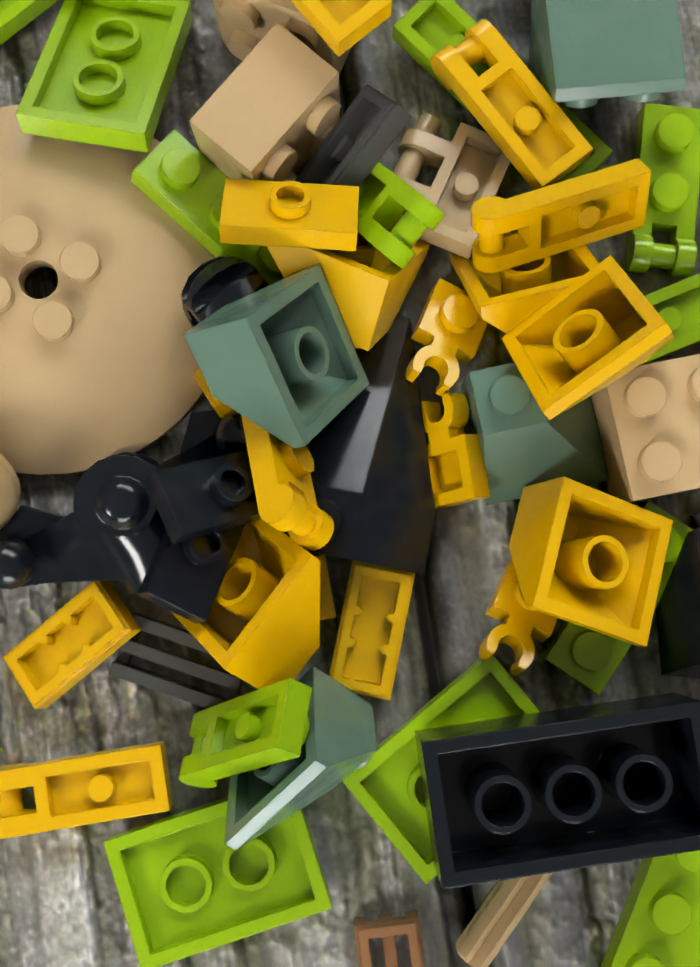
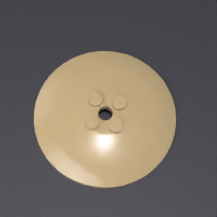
[0,104,216,475]

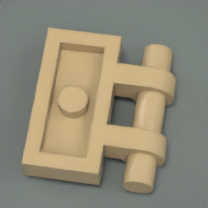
[390,113,511,259]

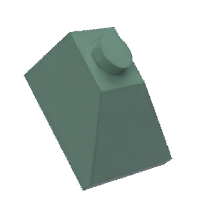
[183,264,369,448]
[461,363,610,506]
[225,666,377,850]

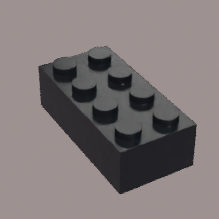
[415,693,700,889]

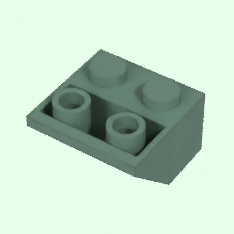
[529,0,686,108]

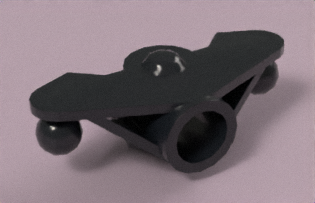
[0,410,247,596]

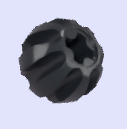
[181,257,269,327]

